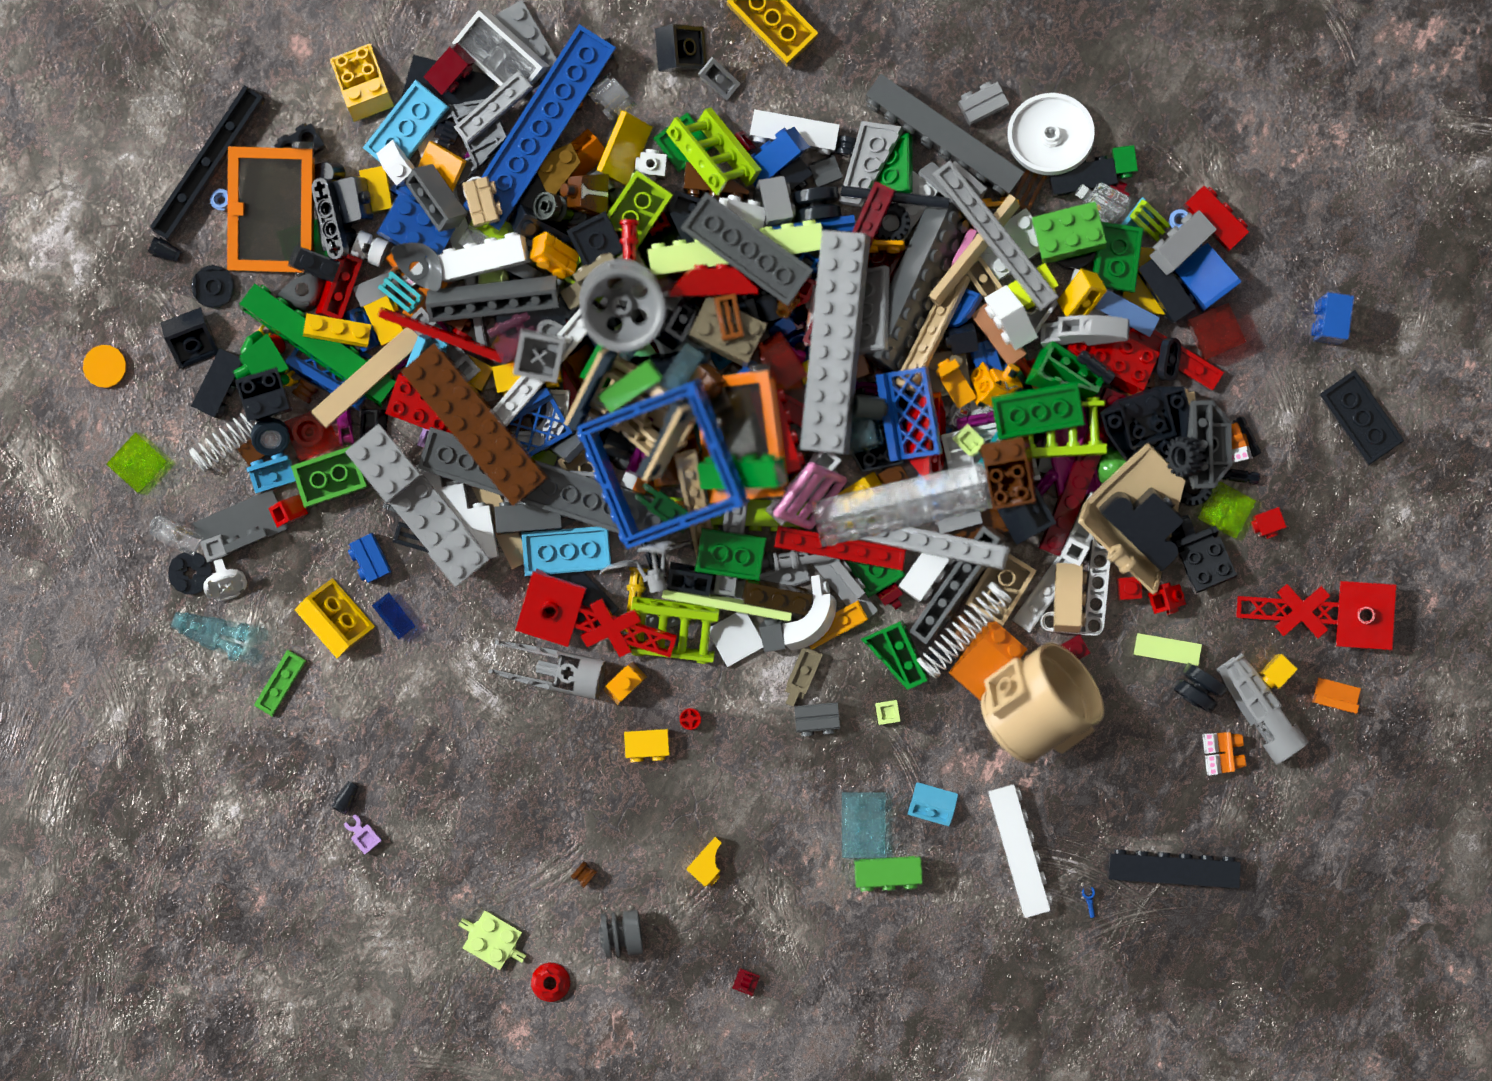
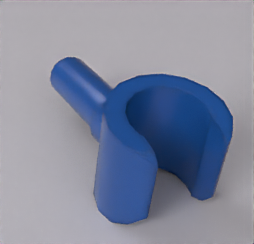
[1082,887,1095,918]

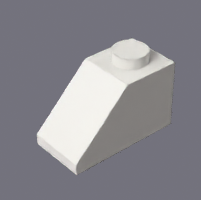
[376,140,415,187]

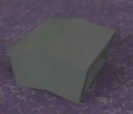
[808,154,843,187]

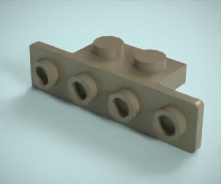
[560,250,645,310]

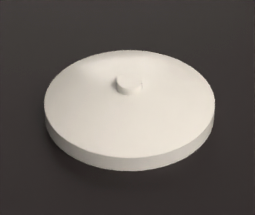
[1008,93,1095,175]

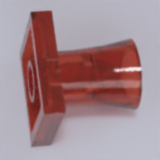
[284,410,340,462]

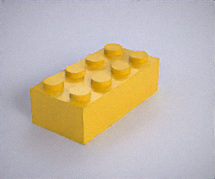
[727,0,818,67]

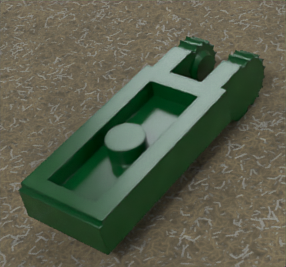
[634,482,689,534]

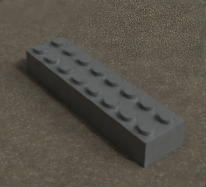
[865,74,1024,198]
[863,202,970,372]

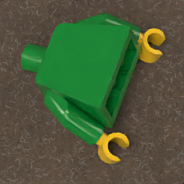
[233,325,298,387]

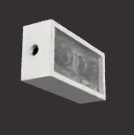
[452,9,549,99]

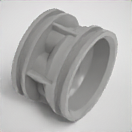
[579,259,665,352]

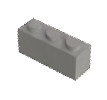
[1150,210,1216,275]

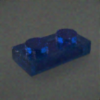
[372,592,416,640]

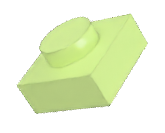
[875,700,900,725]

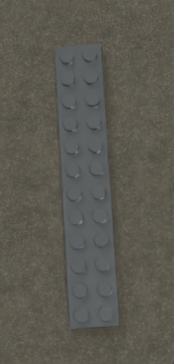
[418,427,672,545]

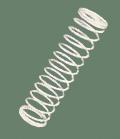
[189,412,288,472]
[917,582,1011,678]

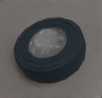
[251,418,290,456]

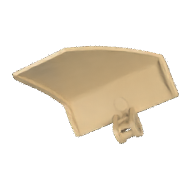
[1078,444,1186,594]

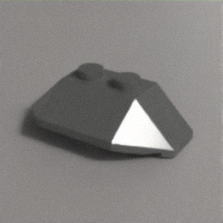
[1185,400,1232,488]

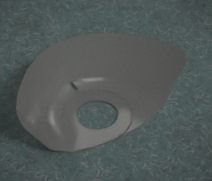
[391,243,442,291]
[275,274,326,313]

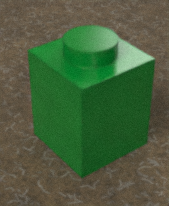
[1111,145,1138,179]

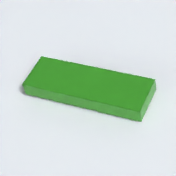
[597,360,663,413]
[254,650,306,717]

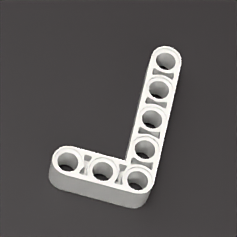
[1040,537,1110,636]

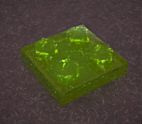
[106,432,168,493]
[1197,481,1256,539]

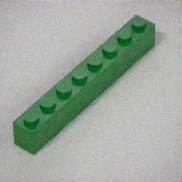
[239,283,396,407]

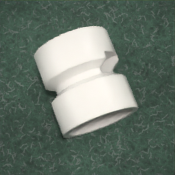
[351,230,389,267]

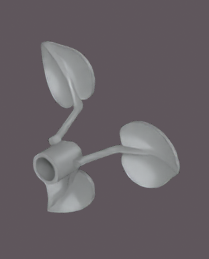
[599,541,694,593]

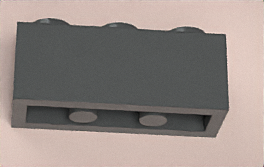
[404,164,467,232]
[495,502,562,535]

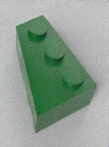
[1025,341,1103,402]
[861,620,930,690]

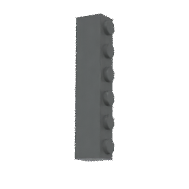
[426,275,560,322]
[909,525,1007,644]

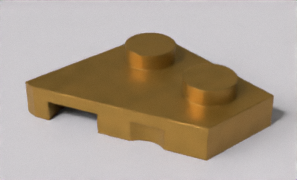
[537,143,581,194]

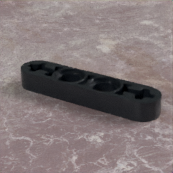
[312,178,349,260]

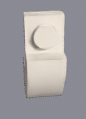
[1060,491,1094,566]
[783,575,836,650]

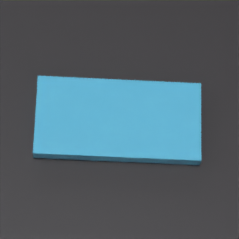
[363,80,450,162]
[521,526,611,576]

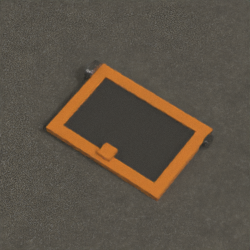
[227,141,315,277]
[698,363,788,503]

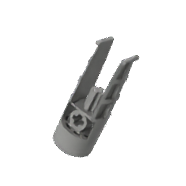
[488,640,605,700]
[1216,653,1309,764]

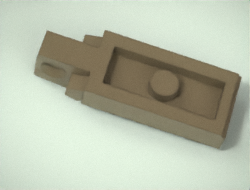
[785,647,823,707]

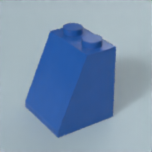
[1172,243,1241,312]

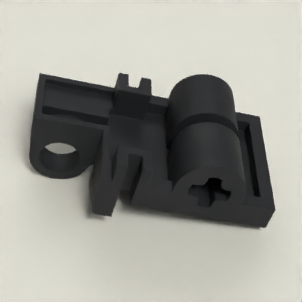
[1171,514,1237,593]

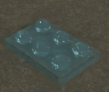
[842,792,885,858]

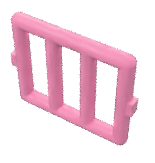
[774,463,847,530]

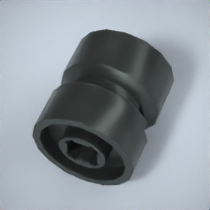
[533,192,574,225]

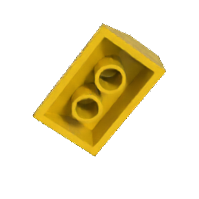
[295,578,375,658]

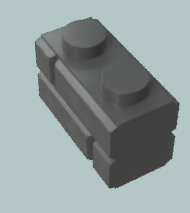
[794,703,840,736]

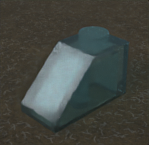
[658,343,704,390]

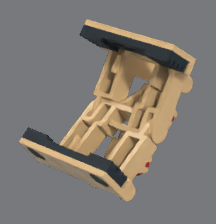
[564,348,698,481]

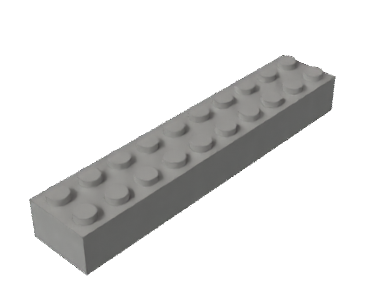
[800,230,871,454]

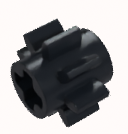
[433,120,458,148]

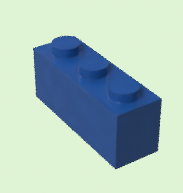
[750,127,810,188]

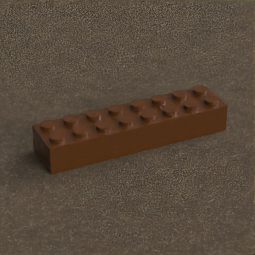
[401,343,549,506]

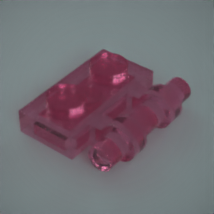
[487,312,535,364]

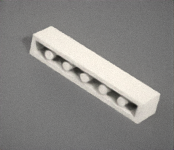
[988,784,1053,918]

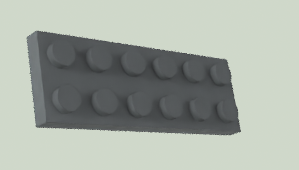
[681,193,813,306]

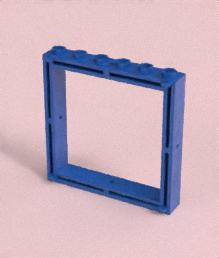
[577,378,749,549]

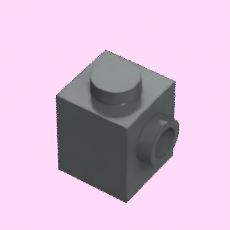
[759,618,787,652]

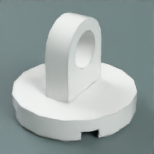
[203,559,247,601]

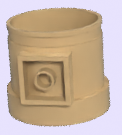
[981,643,1104,763]

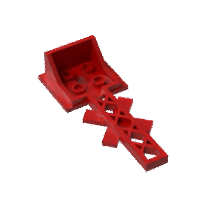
[515,569,677,658]
[1236,581,1396,650]

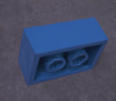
[376,194,456,258]
[1311,292,1354,345]

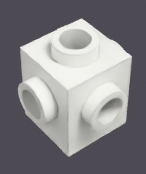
[635,149,667,181]

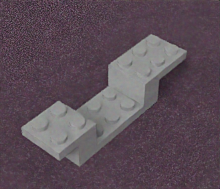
[345,424,490,587]

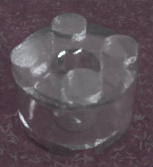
[588,72,638,122]

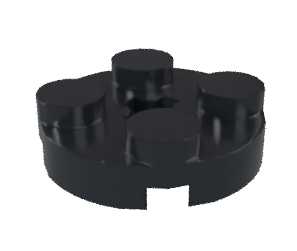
[168,551,213,595]

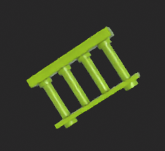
[666,107,762,195]
[1028,397,1107,459]
[629,596,719,664]

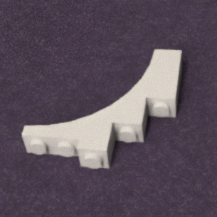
[416,465,500,559]

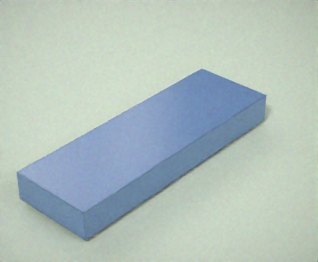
[1094,290,1160,337]

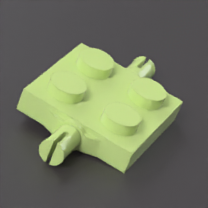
[458,911,526,970]

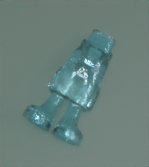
[171,611,249,662]

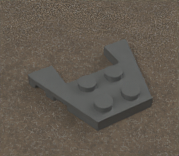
[435,99,508,185]

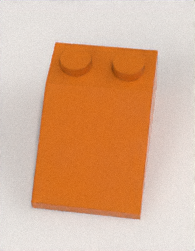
[949,621,1027,701]

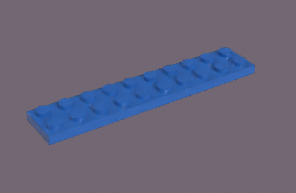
[463,24,616,231]

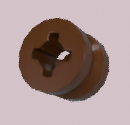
[291,378,318,404]
[571,861,597,888]

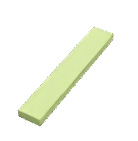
[662,589,792,621]

